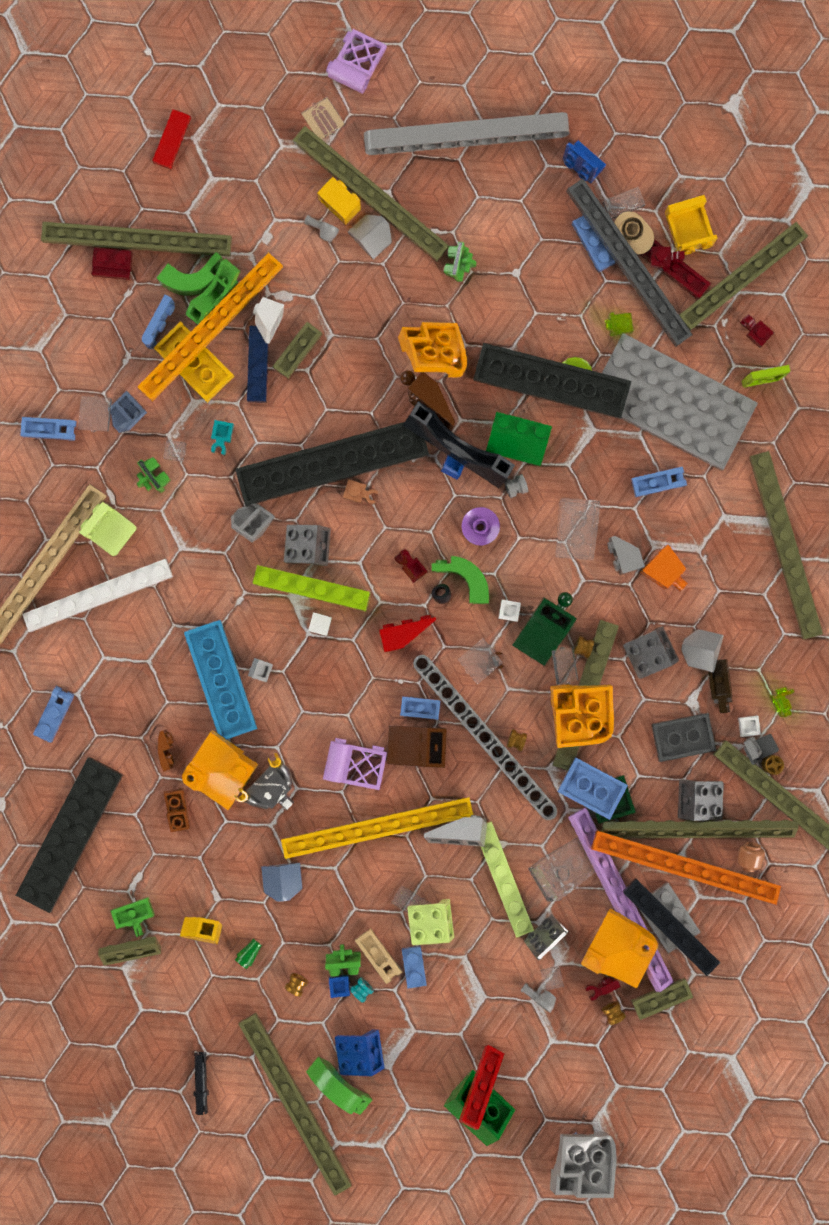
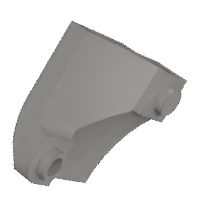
[550,1132,616,1198]

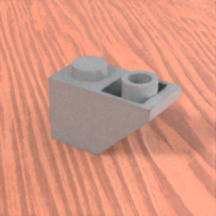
[607,536,645,575]

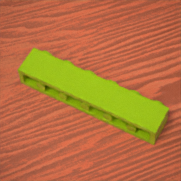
[253,565,371,611]

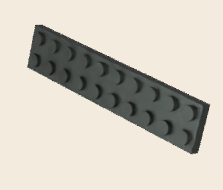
[235,422,429,506]

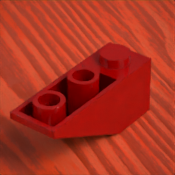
[379,614,436,652]

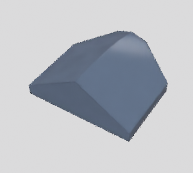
[108,391,147,433]
[261,862,303,902]

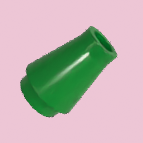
[235,939,262,969]

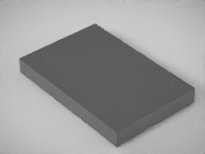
[651,713,716,762]

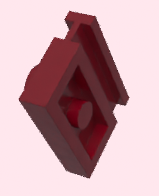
[91,248,133,280]

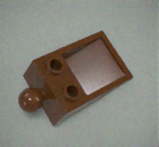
[400,370,455,432]

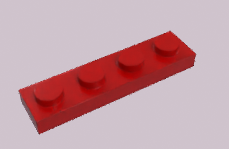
[459,1045,505,1130]

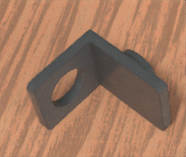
[744,734,779,765]

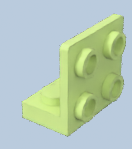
[407,899,454,945]

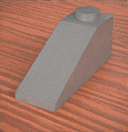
[424,815,487,847]

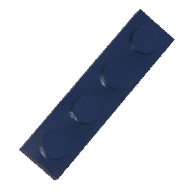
[247,326,269,403]

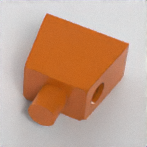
[640,544,688,591]

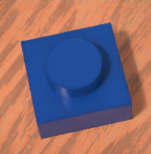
[441,455,464,480]
[329,975,350,998]

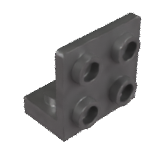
[284,525,331,566]
[623,626,679,679]
[678,779,724,821]
[524,914,568,960]

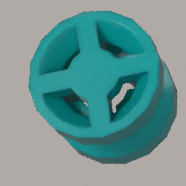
[350,977,374,1003]

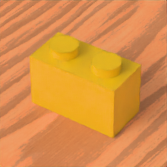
[317,177,361,225]

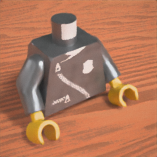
[234,753,294,811]

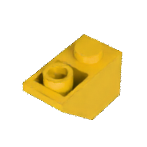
[180,917,223,945]

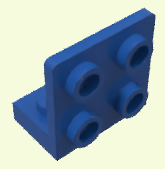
[562,140,606,184]
[335,1029,385,1076]

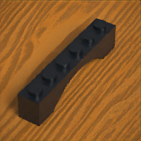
[403,401,515,488]

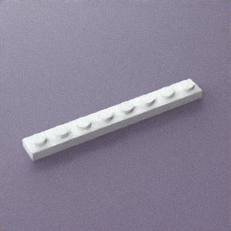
[22,559,173,632]

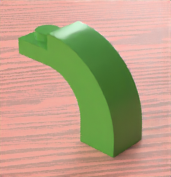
[157,252,223,296]
[186,259,240,325]
[431,556,489,604]
[306,1057,372,1115]

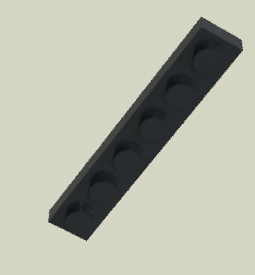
[622,878,721,976]

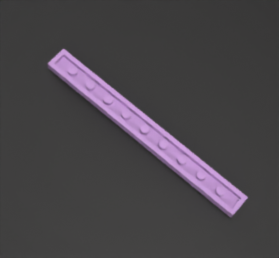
[568,808,674,992]

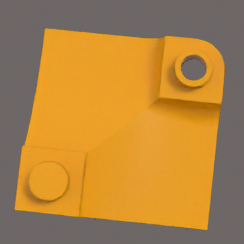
[398,322,467,377]
[550,684,614,748]
[182,730,258,810]
[581,908,658,989]

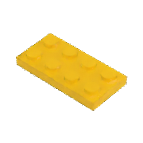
[154,321,235,403]

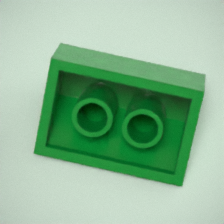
[486,412,552,466]
[444,1070,516,1146]

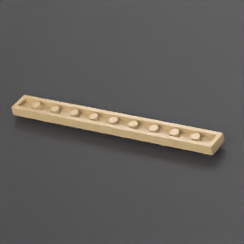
[0,484,107,645]

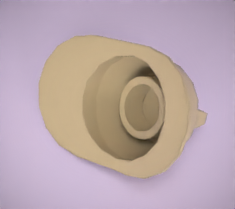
[615,211,654,254]

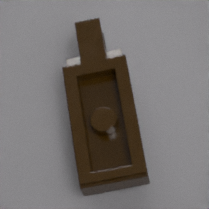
[708,659,733,713]

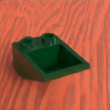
[512,592,577,666]

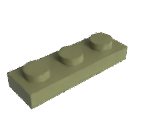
[272,322,323,379]
[98,936,161,966]
[631,978,693,1020]

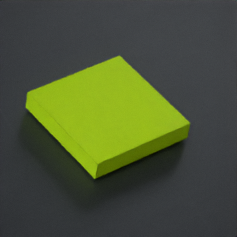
[742,365,790,388]

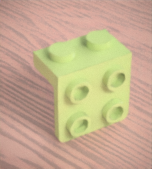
[79,502,137,556]

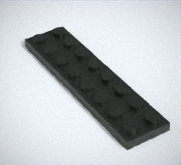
[473,343,632,419]
[15,757,123,913]

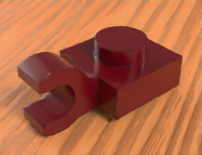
[650,247,685,268]
[740,314,774,348]
[394,549,428,583]
[584,976,621,1001]

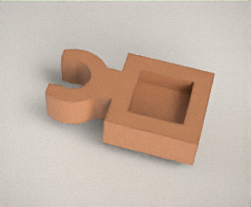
[343,479,378,505]

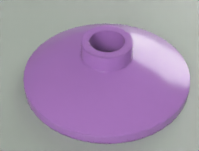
[462,507,500,546]

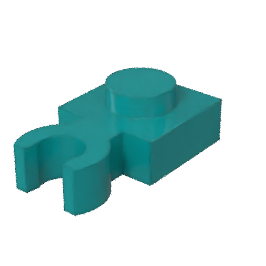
[211,420,234,456]

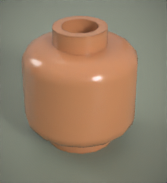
[737,842,765,872]

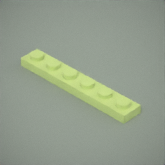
[481,821,534,938]

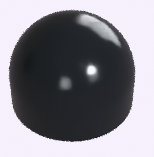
[431,584,451,604]

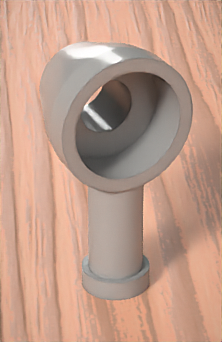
[304,215,339,243]
[520,983,556,1013]

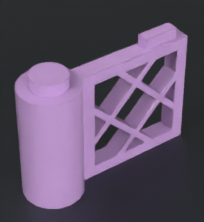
[326,29,387,94]
[323,738,387,790]

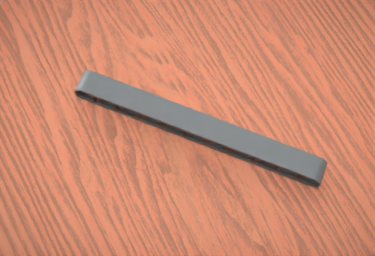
[364,112,570,155]
[413,655,557,820]

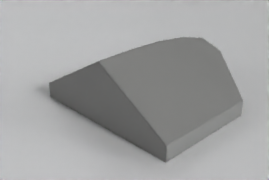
[348,215,392,260]
[231,504,275,542]
[681,629,724,672]

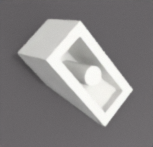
[253,297,284,344]

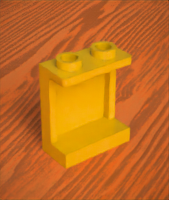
[665,195,718,255]

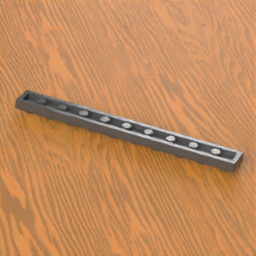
[566,178,693,347]

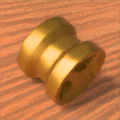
[573,636,594,658]
[507,729,527,752]
[761,755,784,775]
[284,973,309,997]
[602,1001,626,1025]

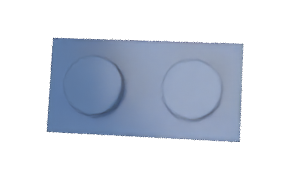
[400,696,440,720]
[402,945,427,988]

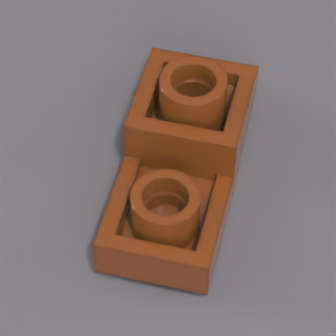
[158,729,174,772]
[164,788,190,832]

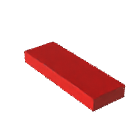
[152,109,191,170]

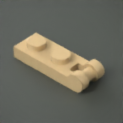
[355,928,403,984]

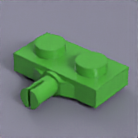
[111,897,155,937]

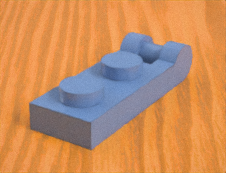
[142,295,175,349]
[20,417,77,441]
[631,467,687,498]
[33,686,74,743]

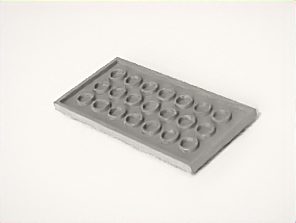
[602,333,758,471]

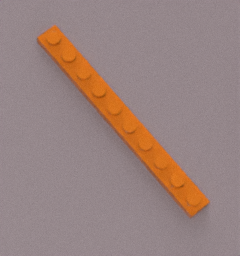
[591,830,781,905]

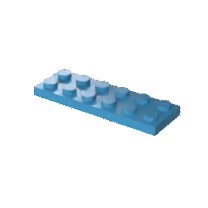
[184,620,258,739]

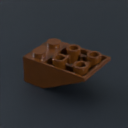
[387,725,447,768]

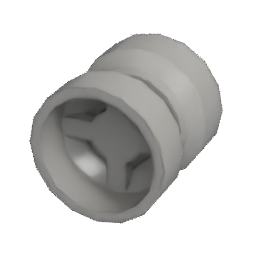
[504,474,529,498]

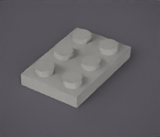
[639,882,700,954]

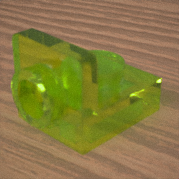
[605,312,634,336]
[771,686,795,717]

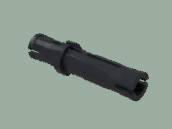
[193,1052,209,1115]

